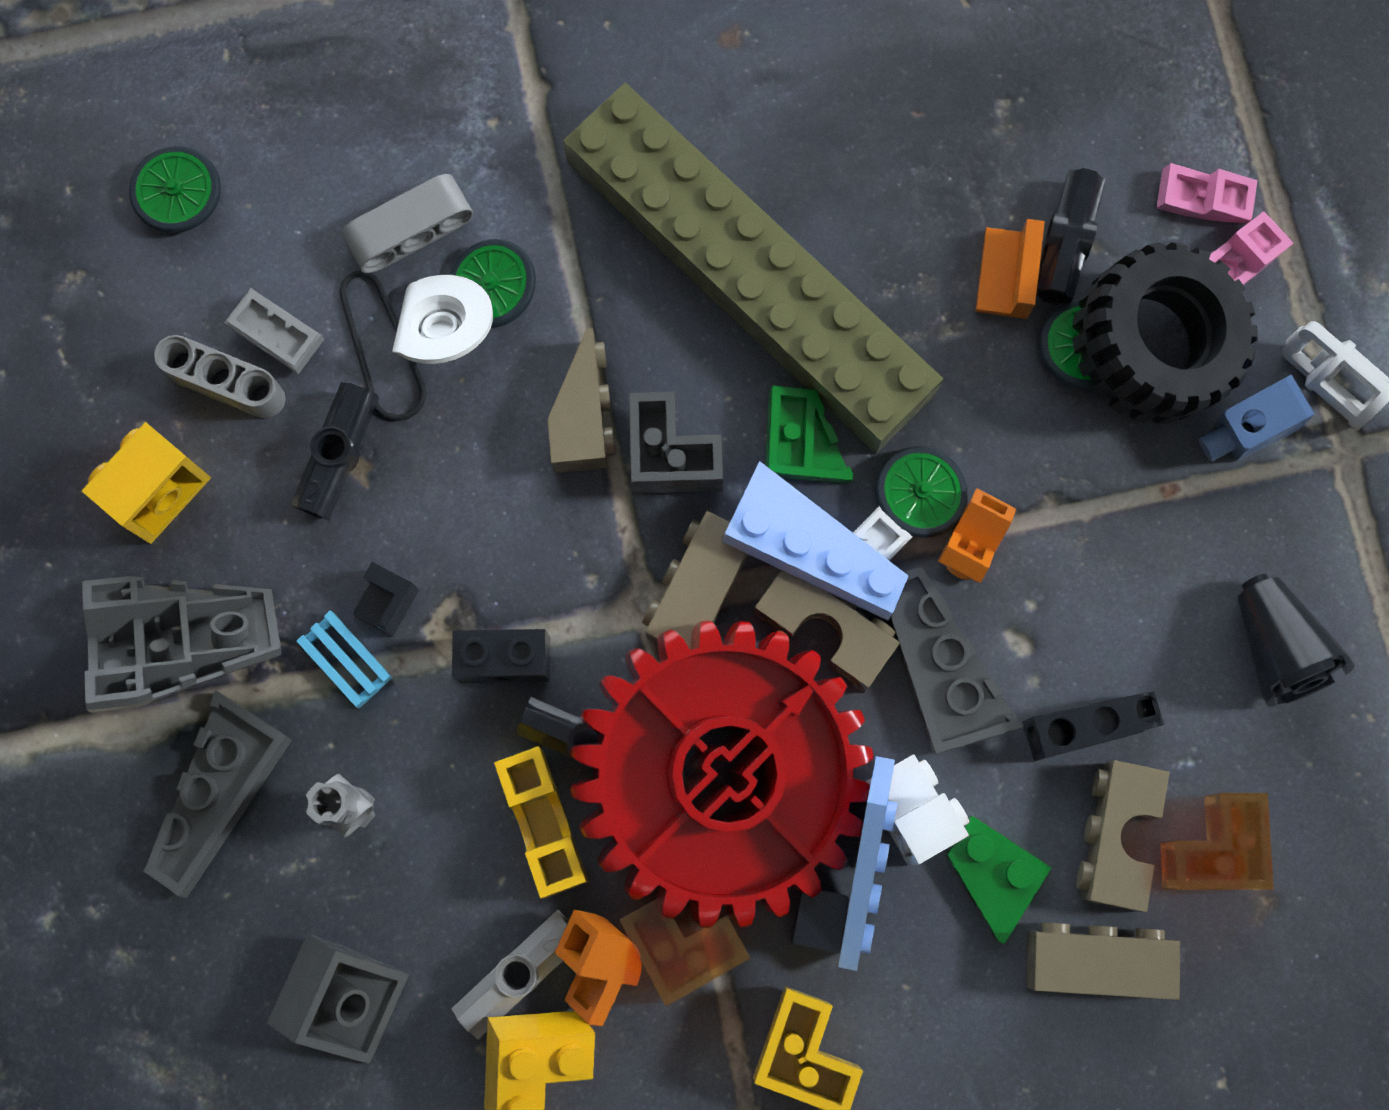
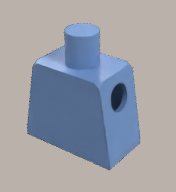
[1198,375,1315,462]

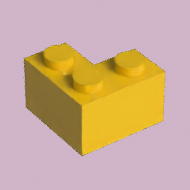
[753,986,863,1110]
[484,1011,595,1110]

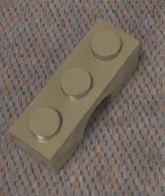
[754,570,900,693]
[1076,760,1170,912]

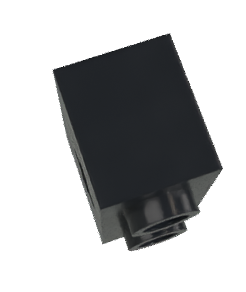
[452,629,550,683]

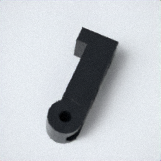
[1022,691,1165,762]

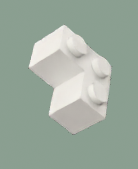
[866,754,969,866]

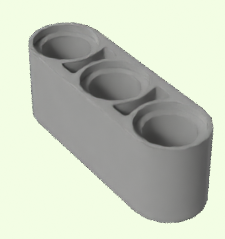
[342,174,474,273]
[154,335,286,419]

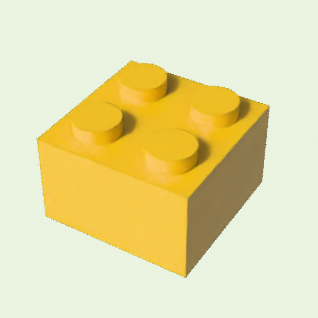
[82,422,211,544]

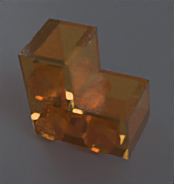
[1160,793,1274,890]
[619,896,750,1006]

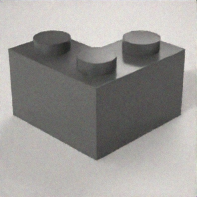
[629,392,723,494]

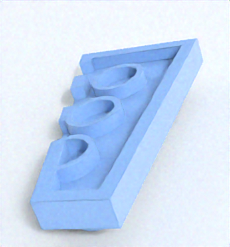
[722,461,908,620]
[838,756,897,971]

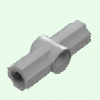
[306,774,375,838]
[451,910,569,1040]

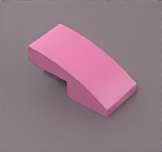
[1156,163,1258,224]
[1209,212,1293,285]

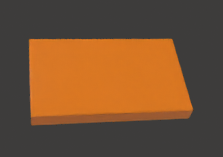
[975,219,1045,319]

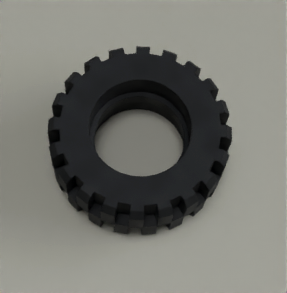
[1072,242,1258,424]

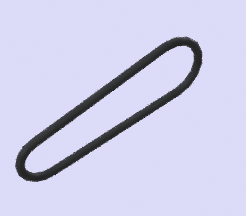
[339,270,427,421]

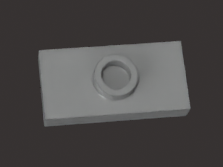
[224,288,324,374]

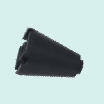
[1237,574,1355,707]

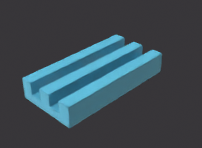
[297,610,393,708]

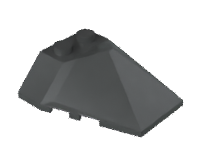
[82,576,281,713]

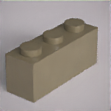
[642,511,748,650]
[1026,922,1180,1000]

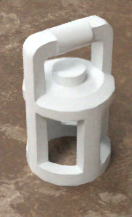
[1281,321,1389,431]

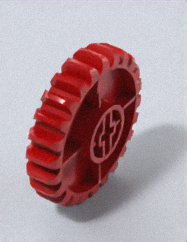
[570,620,874,928]

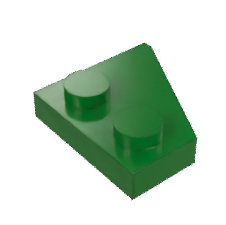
[765,386,853,484]
[945,816,1051,944]

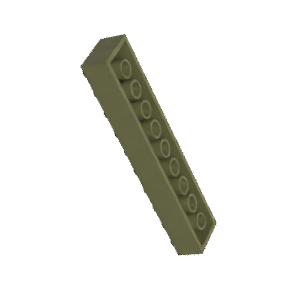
[563,82,944,454]

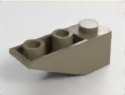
[547,328,615,473]

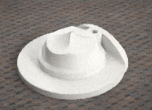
[392,275,493,364]

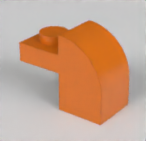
[938,488,1016,583]
[554,910,642,1027]

